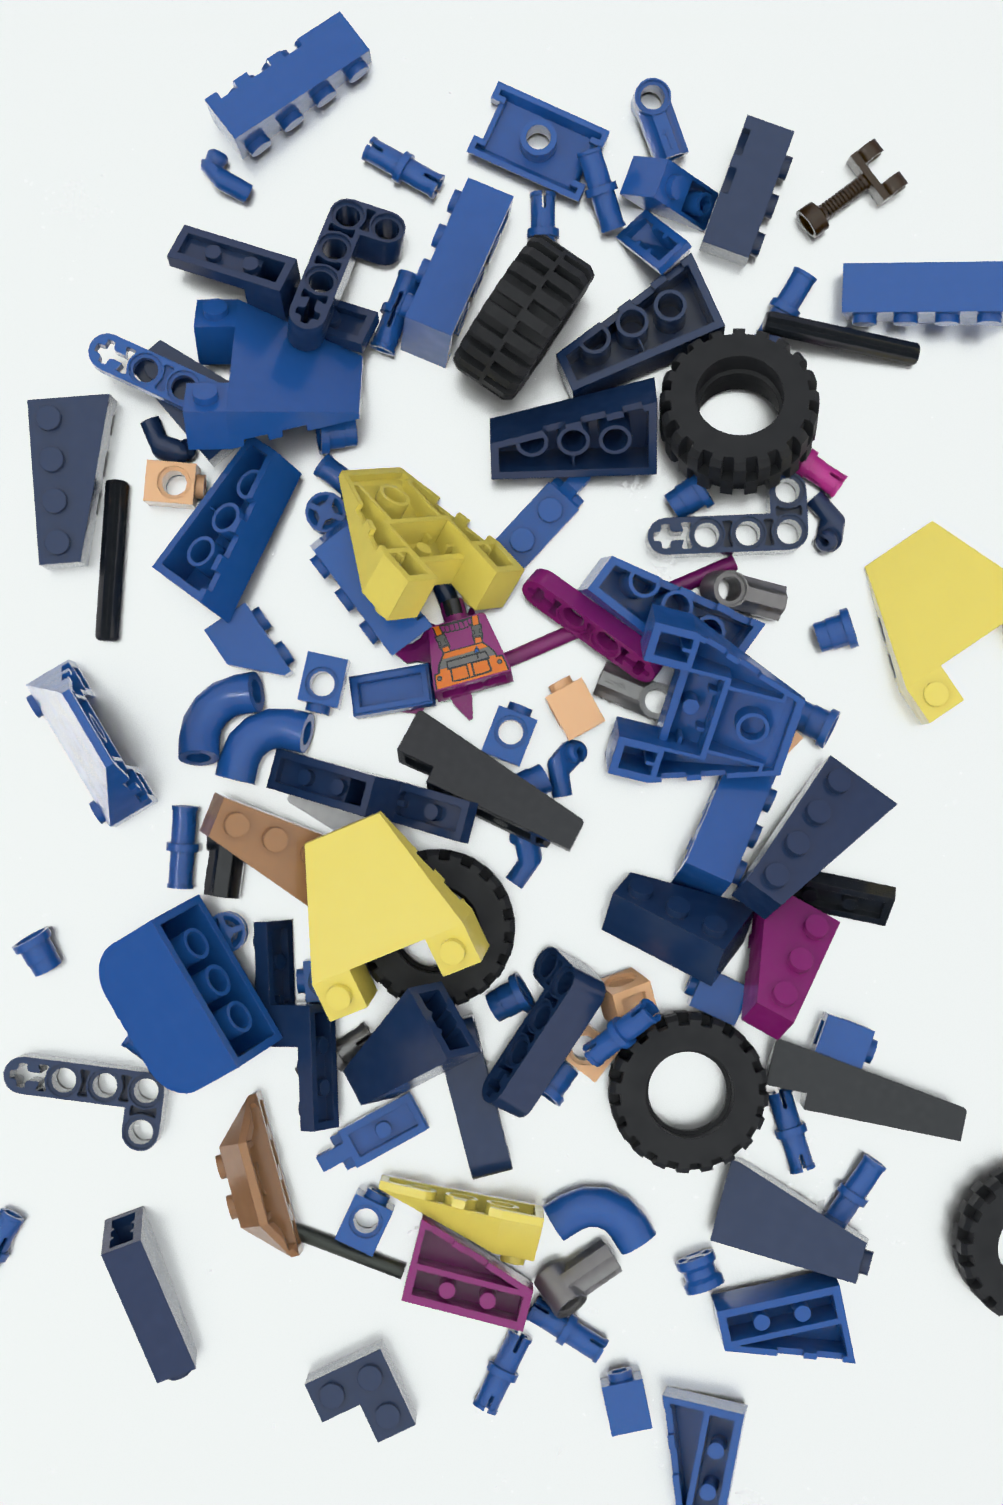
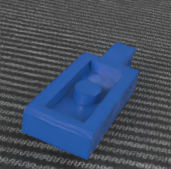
[496,477,591,569]
[316,1091,430,1172]

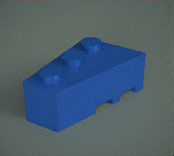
[662,1386,748,1505]

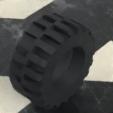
[453,234,595,400]
[660,328,820,495]
[366,849,515,1006]
[607,1010,769,1173]
[952,1167,1003,1317]

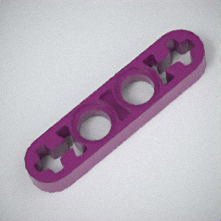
[522,568,663,682]

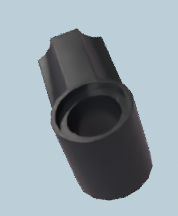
[204,836,245,899]

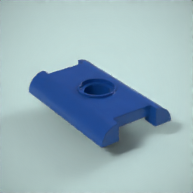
[466,81,610,202]

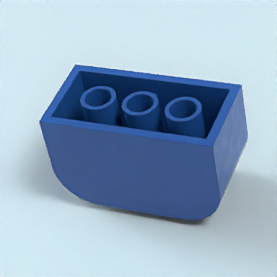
[99,894,283,1093]

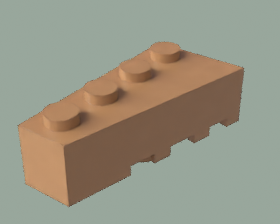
[199,792,325,906]

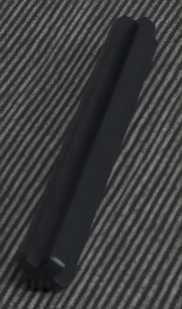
[762,311,920,365]
[95,479,129,642]

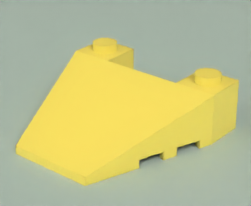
[338,467,525,621]
[864,521,1003,725]
[304,811,490,1022]

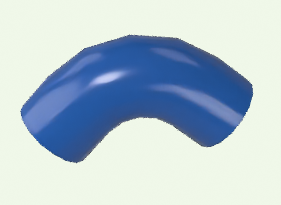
[178,671,265,766]
[215,708,314,785]
[543,1186,657,1255]

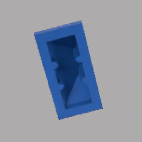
[616,209,692,275]

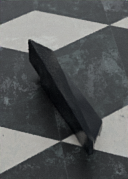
[397,711,584,852]
[765,1039,967,1142]

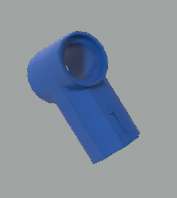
[631,78,689,161]

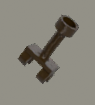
[796,138,908,238]

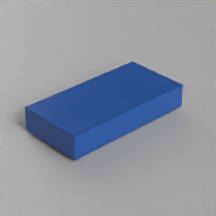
[349,663,436,719]

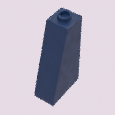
[343,981,480,1106]
[710,1157,874,1284]
[101,1206,197,1383]

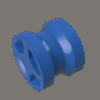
[305,491,347,535]
[213,911,249,952]
[675,1249,725,1296]

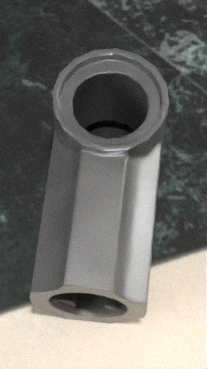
[700,570,788,621]
[593,661,669,721]
[534,1239,622,1319]

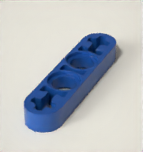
[88,333,219,410]

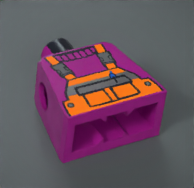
[428,598,514,702]

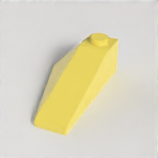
[379,1175,544,1265]

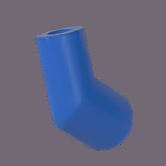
[201,149,253,203]
[547,740,587,798]
[506,833,542,889]

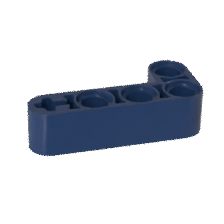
[287,198,406,351]
[645,473,808,559]
[482,947,606,1118]
[445,1013,513,1180]
[3,1053,169,1151]

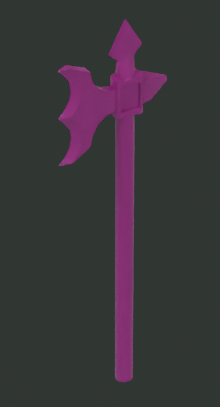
[395,555,738,721]

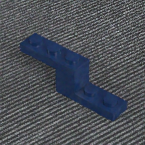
[167,224,379,354]
[266,749,479,844]
[253,920,339,1132]

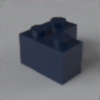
[304,1339,417,1443]

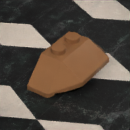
[215,1090,304,1257]

